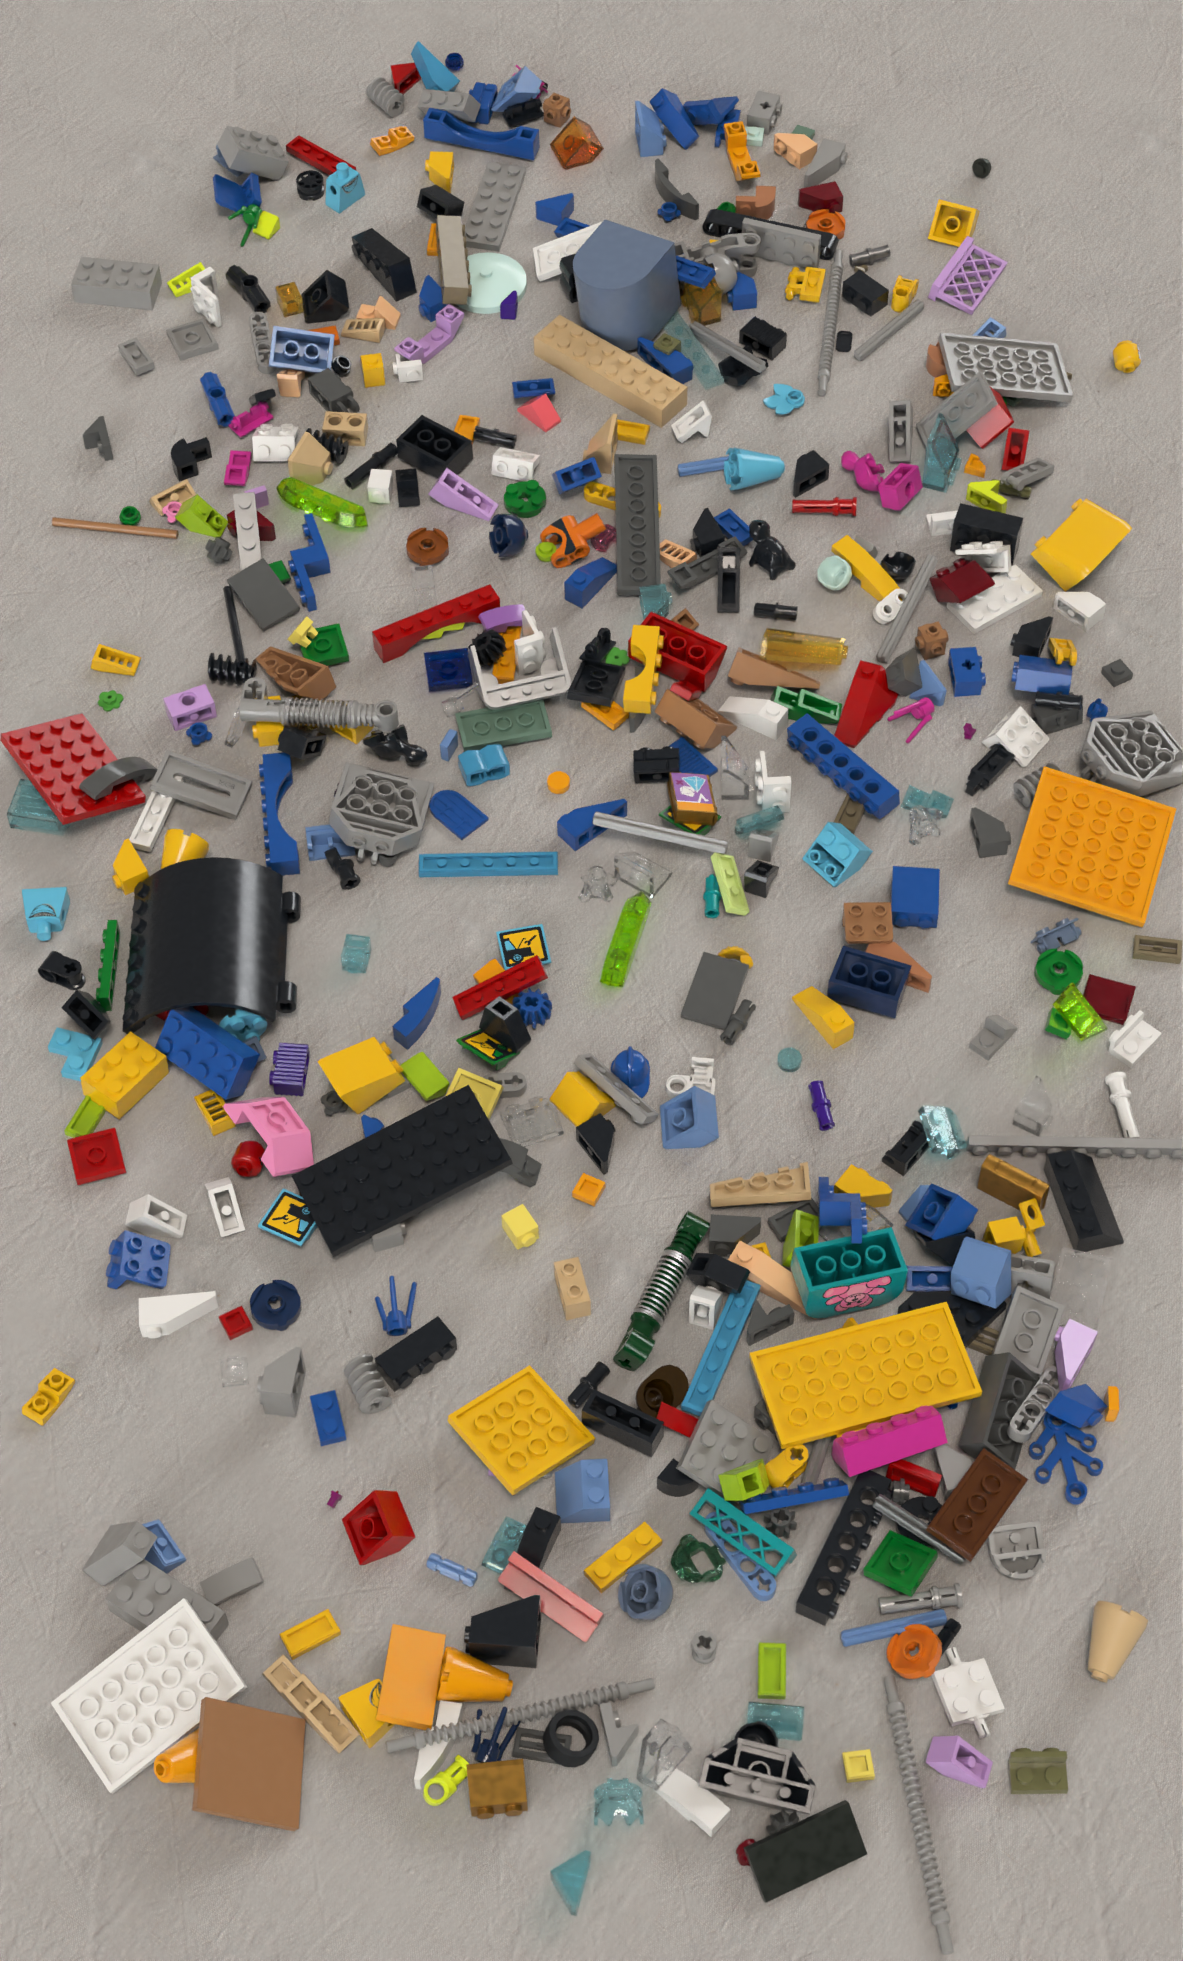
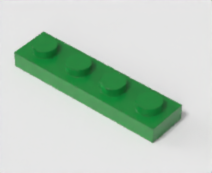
[96,920,120,1011]

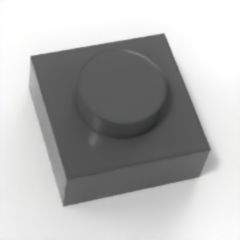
[1101,659,1133,687]

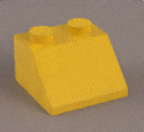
[928,199,980,247]

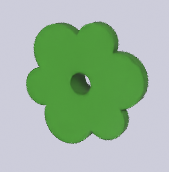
[605,647,629,666]
[98,690,123,711]

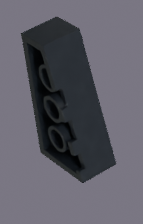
[351,228,417,302]

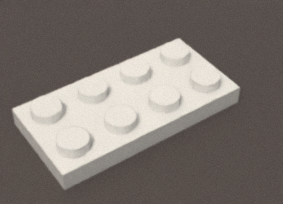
[533,221,603,282]
[947,564,1043,634]

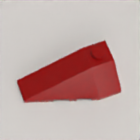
[834,660,899,748]

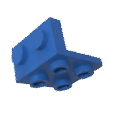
[683,96,739,126]
[213,172,262,215]
[106,1230,171,1289]

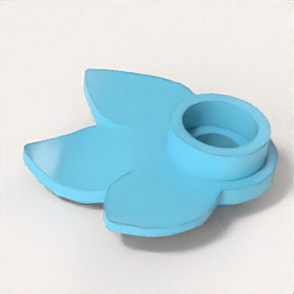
[763,384,805,414]

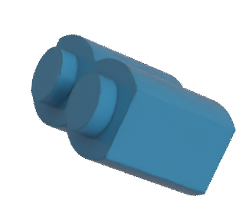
[458,744,510,786]

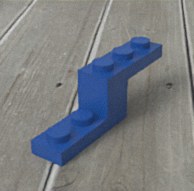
[288,513,331,612]
[818,1177,867,1243]

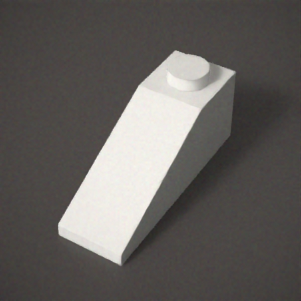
[718,696,788,740]
[139,1291,219,1339]

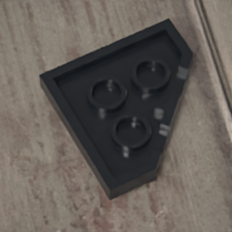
[898,1291,1007,1349]

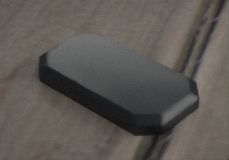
[836,331,853,352]

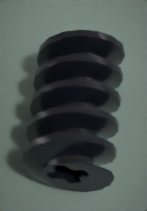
[306,428,349,463]
[208,653,257,685]

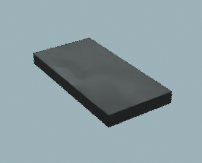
[744,1800,867,1903]

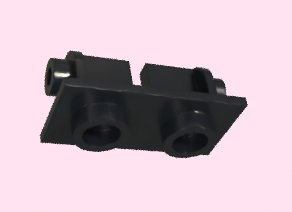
[502,98,544,127]
[579,628,616,664]

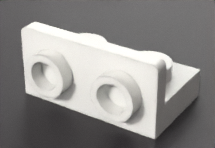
[491,447,540,481]
[1108,1010,1162,1069]

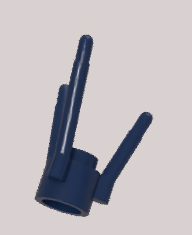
[471,1707,521,1763]

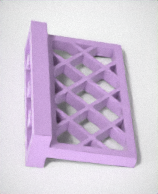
[928,236,1008,315]

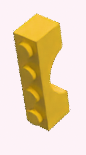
[623,625,664,714]

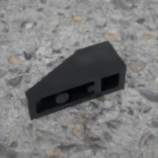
[504,1507,561,1593]

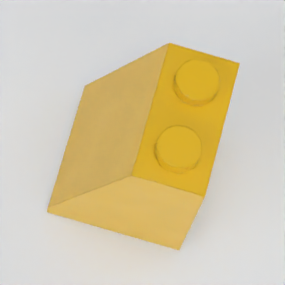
[317,1037,405,1115]

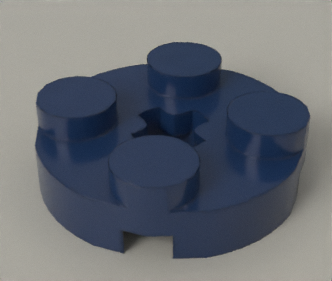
[250,1280,302,1331]

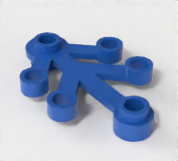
[1028,1412,1103,1504]

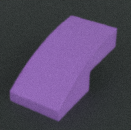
[479,604,525,632]

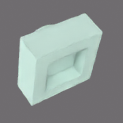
[745,126,764,147]

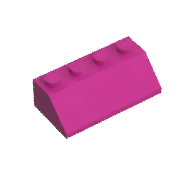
[831,1406,948,1477]

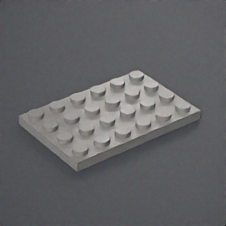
[938,333,1073,402]

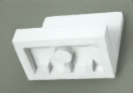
[981,706,1049,767]

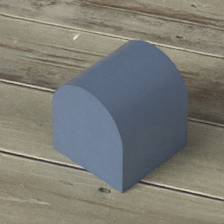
[573,220,681,351]

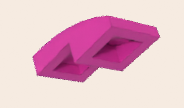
[224,450,252,486]

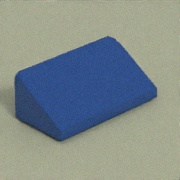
[512,378,555,398]
[906,1266,953,1292]

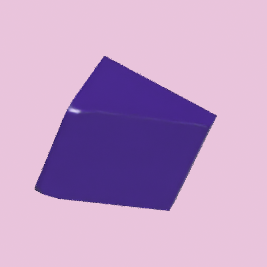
[500,291,518,320]

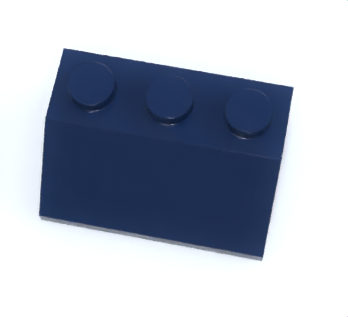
[827,946,912,1018]

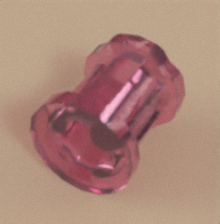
[591,524,616,552]

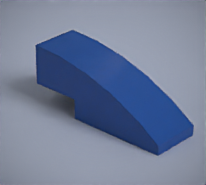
[392,977,441,1050]

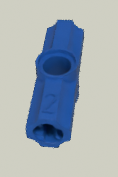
[200,372,235,427]

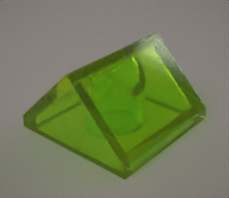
[1052,982,1108,1042]

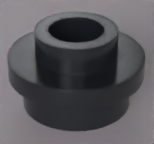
[331,355,351,375]

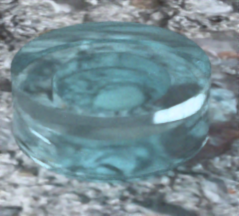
[777,1048,802,1072]

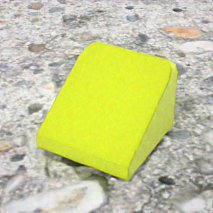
[253,211,280,239]

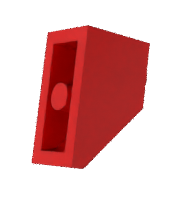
[1001,428,1030,471]

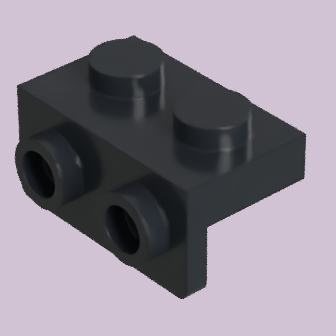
[718,345,769,386]

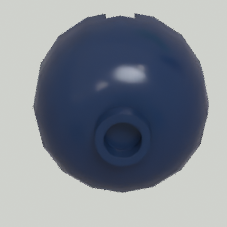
[489,514,528,557]

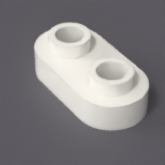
[873,589,908,624]

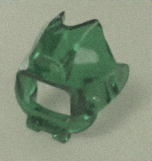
[670,1534,726,1583]

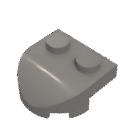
[987,1521,1047,1579]

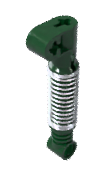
[613,1211,710,1371]

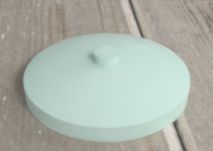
[456,252,527,314]

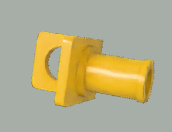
[1019,1198,1045,1257]

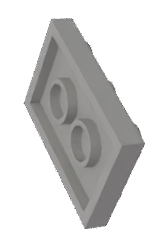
[991,1286,1065,1377]

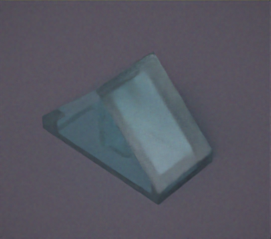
[550,1850,591,1916]

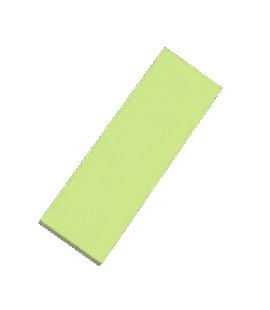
[711,852,749,916]

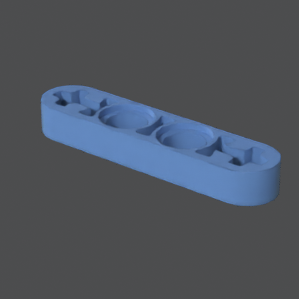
[704,1512,776,1601]

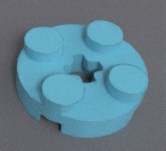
[219,1009,268,1042]

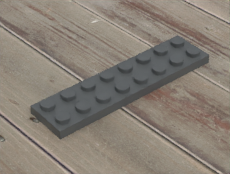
[614,454,661,596]

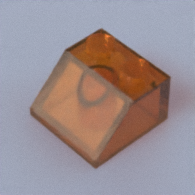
[549,116,604,170]

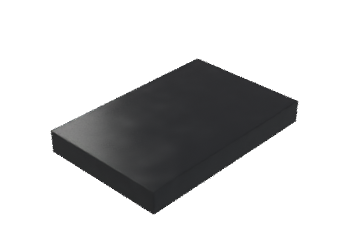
[567,660,626,707]

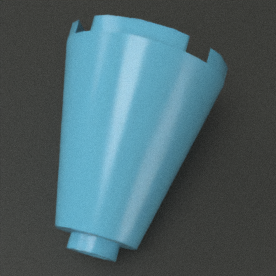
[724,447,785,490]

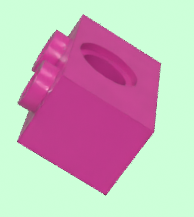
[878,463,923,510]

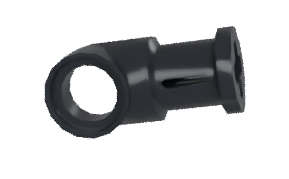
[324,847,361,890]

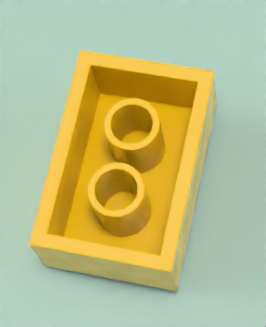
[80,1031,169,1119]

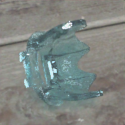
[594,1778,644,1826]

